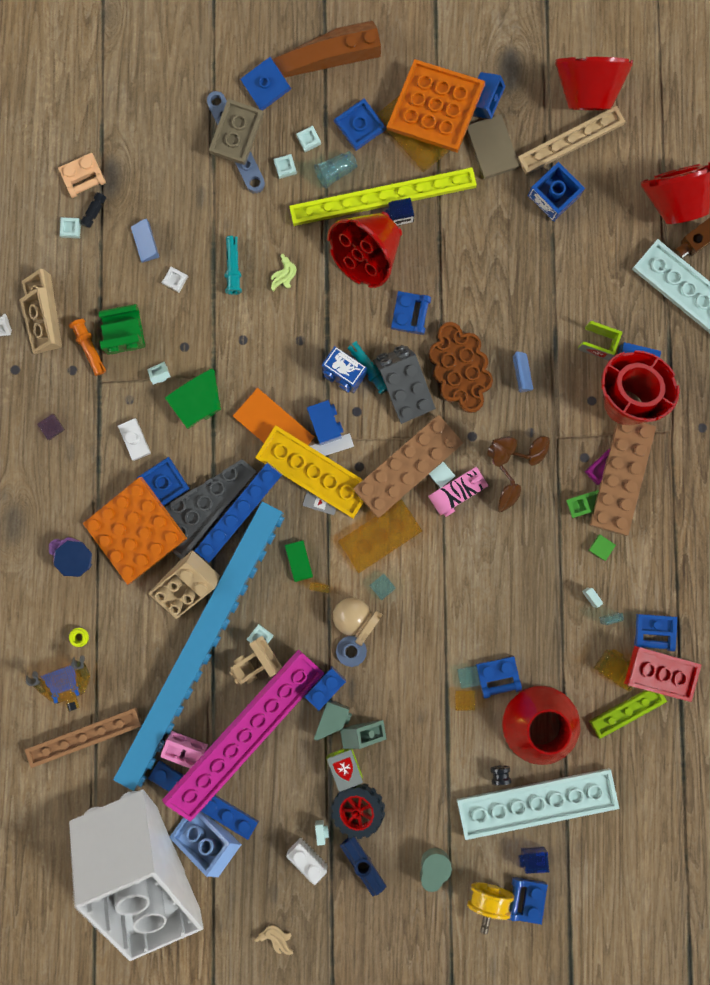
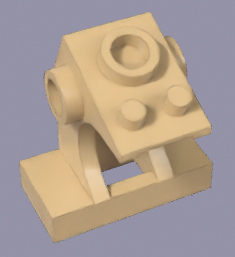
[229,636,282,684]

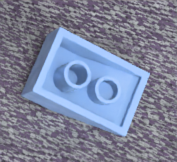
[170,811,242,877]

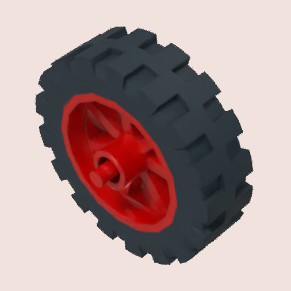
[331,783,385,839]

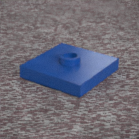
[240,57,291,110]
[334,98,386,151]
[136,457,190,506]

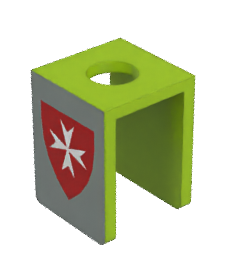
[578,321,622,360]
[327,749,363,792]

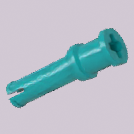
[224,236,242,295]
[347,341,387,395]

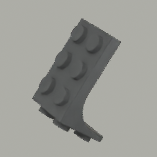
[373,345,436,424]

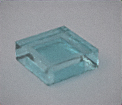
[369,574,396,601]
[599,612,624,625]
[457,665,480,689]

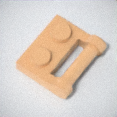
[58,153,106,198]

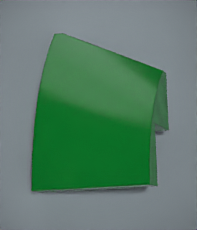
[165,368,221,429]

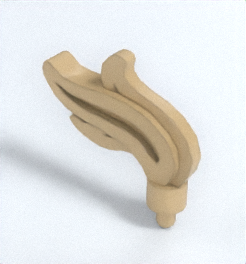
[255,925,293,955]

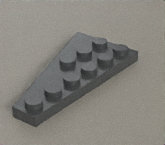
[165,459,257,559]

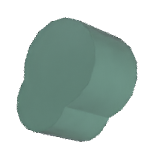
[420,848,452,892]

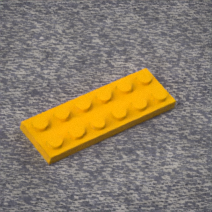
[255,425,363,519]

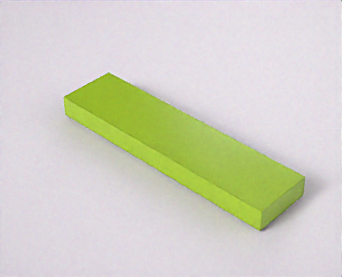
[589,690,667,739]

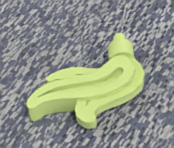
[271,254,297,292]

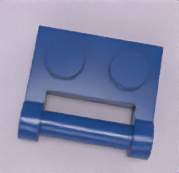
[391,291,431,335]
[634,614,677,652]
[476,656,522,699]
[508,877,548,925]

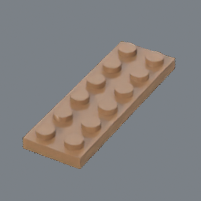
[353,415,463,518]
[589,422,656,536]

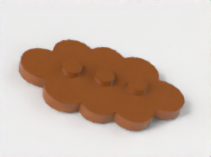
[428,322,493,413]

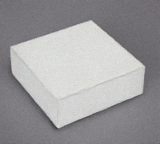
[162,267,188,293]

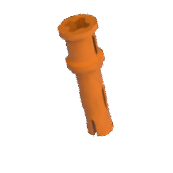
[69,318,106,376]

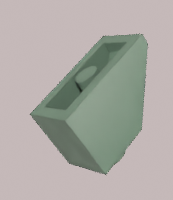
[314,700,352,741]
[340,720,386,749]

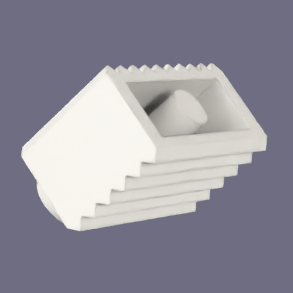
[286,838,327,885]

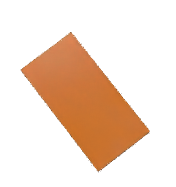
[233,388,315,445]

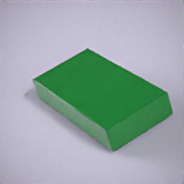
[285,540,313,582]

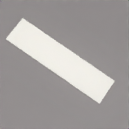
[310,433,354,456]

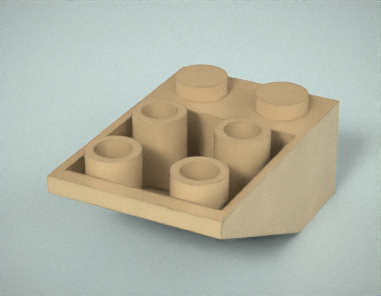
[148,550,220,619]

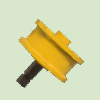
[467,882,515,934]

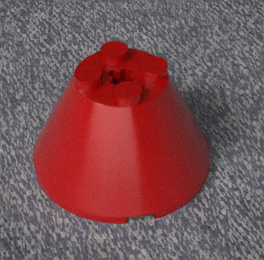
[327,212,402,288]

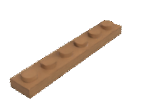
[25,707,143,768]

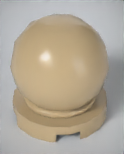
[333,598,383,646]

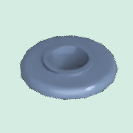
[336,636,367,667]

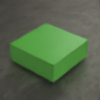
[588,534,616,561]

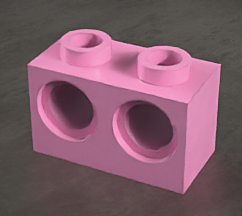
[160,731,208,768]

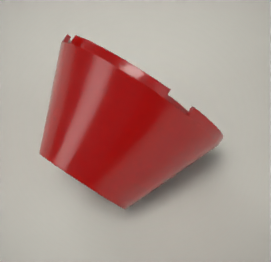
[555,57,633,110]
[640,162,710,224]
[601,350,680,425]
[502,686,580,765]

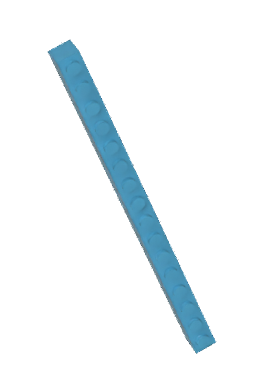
[113,501,285,791]

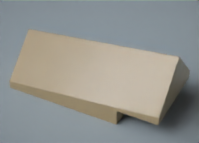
[19,269,62,354]

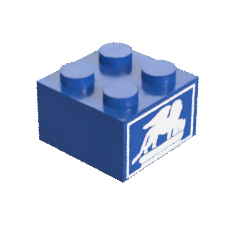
[528,162,585,222]
[321,346,367,393]

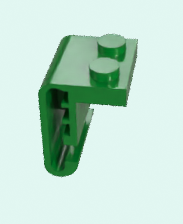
[99,304,146,355]

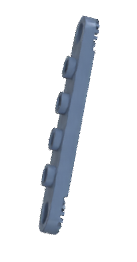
[207,91,265,194]

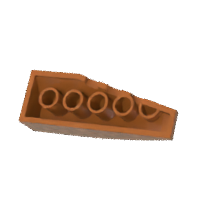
[272,21,381,78]

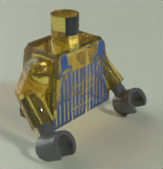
[26,655,90,712]

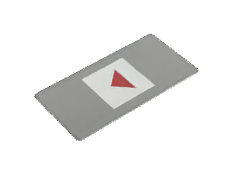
[303,491,336,515]

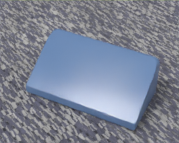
[131,219,159,263]
[513,352,533,393]

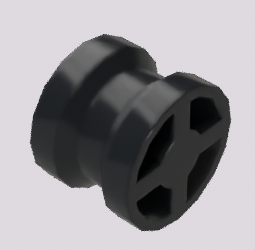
[490,765,511,785]

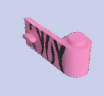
[428,467,489,517]

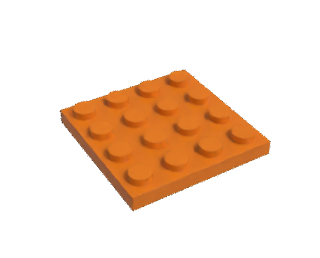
[387,59,485,153]
[83,477,188,585]

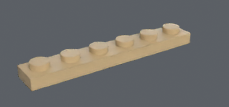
[517,106,626,175]

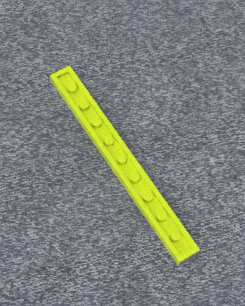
[289,167,477,226]

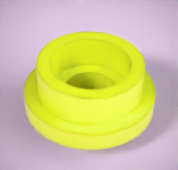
[69,628,89,647]

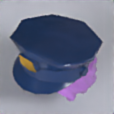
[49,537,92,577]

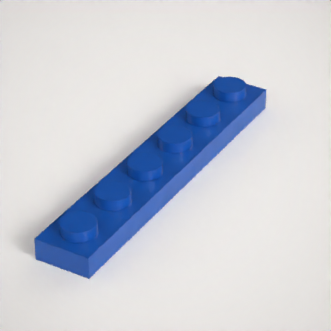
[195,462,283,563]
[148,760,259,840]

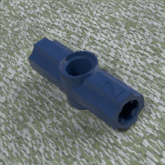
[340,837,387,897]

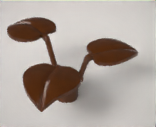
[487,436,550,512]

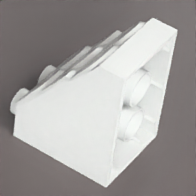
[69,790,203,961]

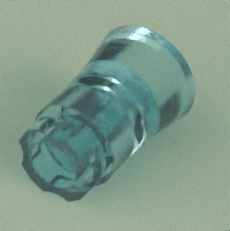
[314,151,358,189]

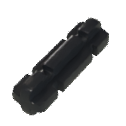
[81,192,106,228]

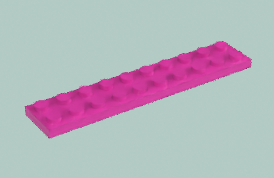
[162,649,324,822]

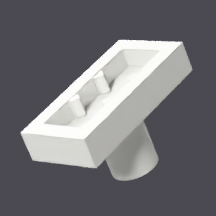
[118,418,151,461]

